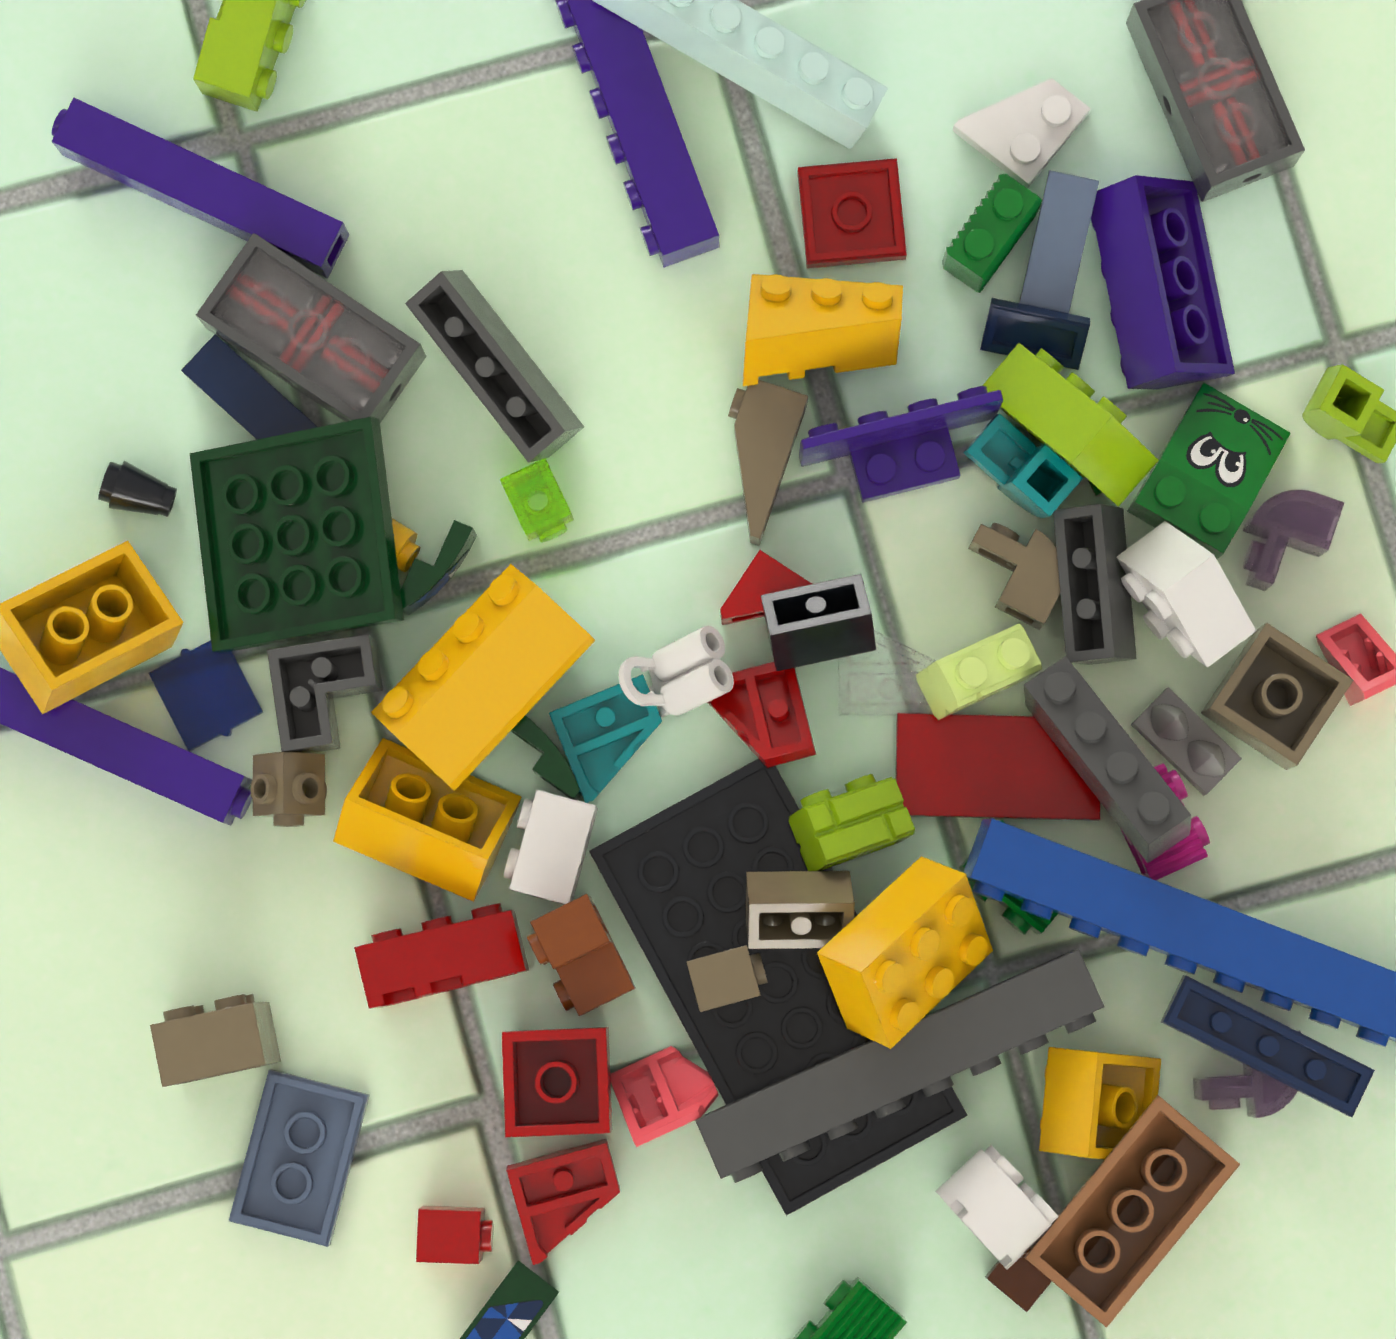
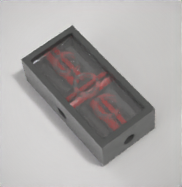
[1126,0,1305,202]
[196,233,427,423]

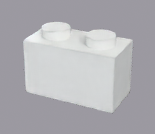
[504,789,598,905]

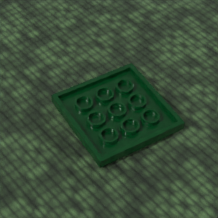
[189,416,404,653]

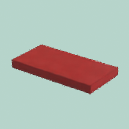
[895,713,1100,821]

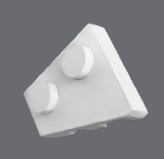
[952,78,1091,188]

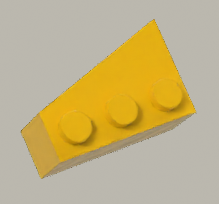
[743,274,903,386]

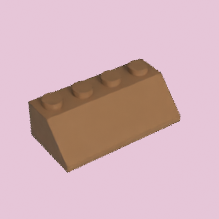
[1024,1095,1240,1328]

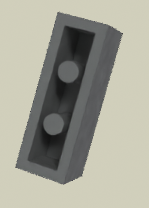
[1053,504,1137,665]

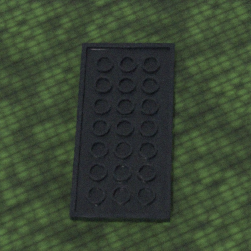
[589,758,968,1216]

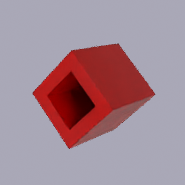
[416,1205,494,1264]

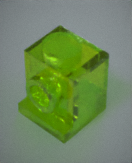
[500,458,574,543]

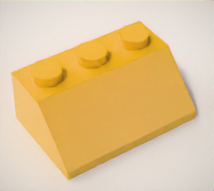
[333,738,522,902]

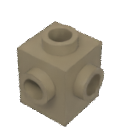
[250,752,327,827]

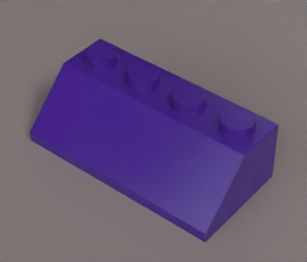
[1091,175,1235,389]

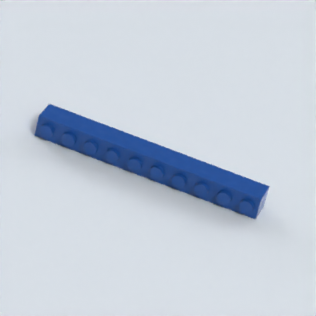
[963,818,1396,1047]

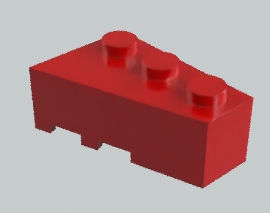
[354,903,529,1009]

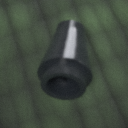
[98,461,177,517]

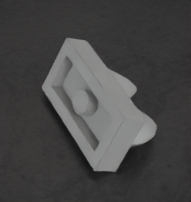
[1131,687,1242,796]

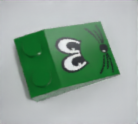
[1127,382,1291,559]

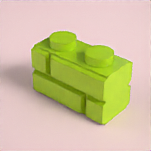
[789,774,915,871]

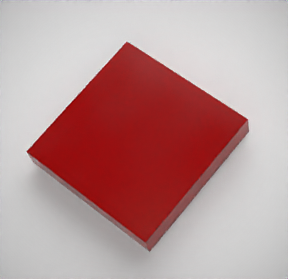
[797,158,907,269]

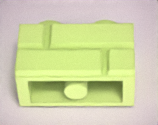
[916,623,1042,720]

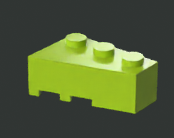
[193,0,306,112]
[982,343,1159,507]

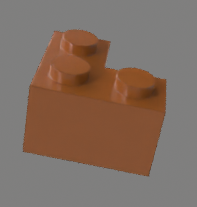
[527,894,636,1016]

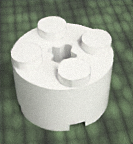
[935,1145,1058,1270]

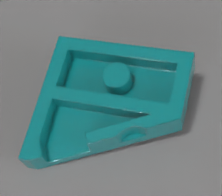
[549,674,662,803]

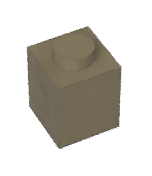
[686,945,768,1012]

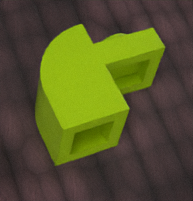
[1302,364,1396,463]

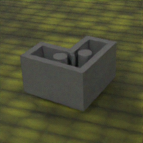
[267,634,383,753]

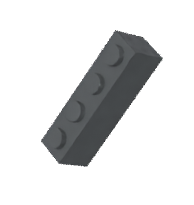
[405,270,584,463]
[1024,656,1191,863]

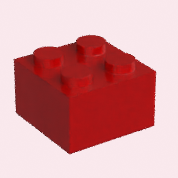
[502,1027,613,1137]

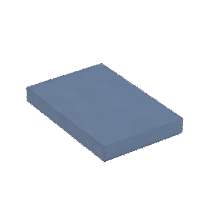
[229,1069,370,1247]

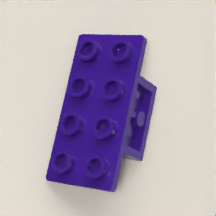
[799,386,1003,503]

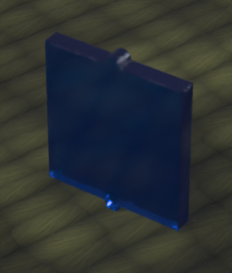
[149,640,264,751]

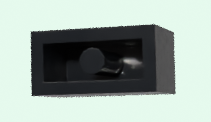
[761,574,876,672]

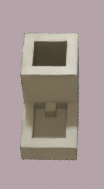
[968,523,1060,630]

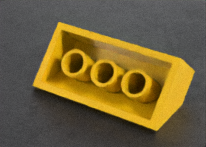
[371,564,595,791]

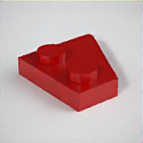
[707,662,817,768]
[506,1138,620,1265]

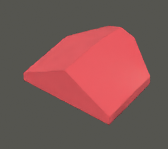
[610,1046,719,1147]

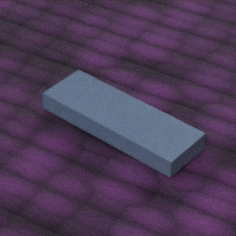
[1019,170,1099,313]

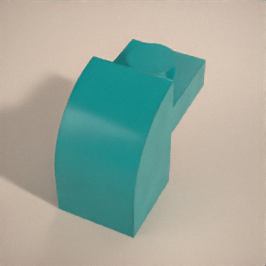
[963,413,1083,518]

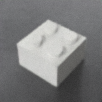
[1116,521,1256,668]

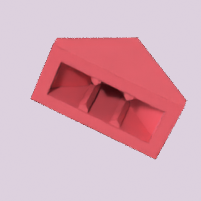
[1316,614,1396,706]

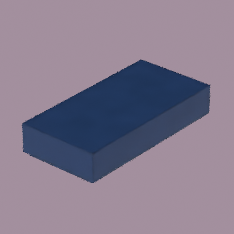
[980,298,1090,370]

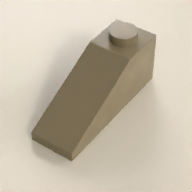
[728,379,808,546]

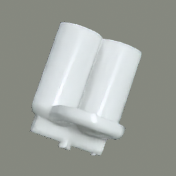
[618,625,734,717]

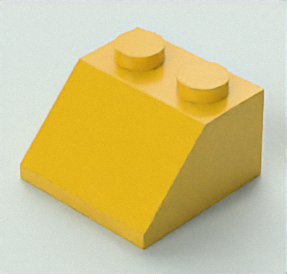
[1039,1047,1161,1159]

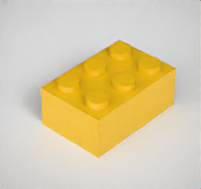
[0,541,184,714]
[817,856,993,1049]

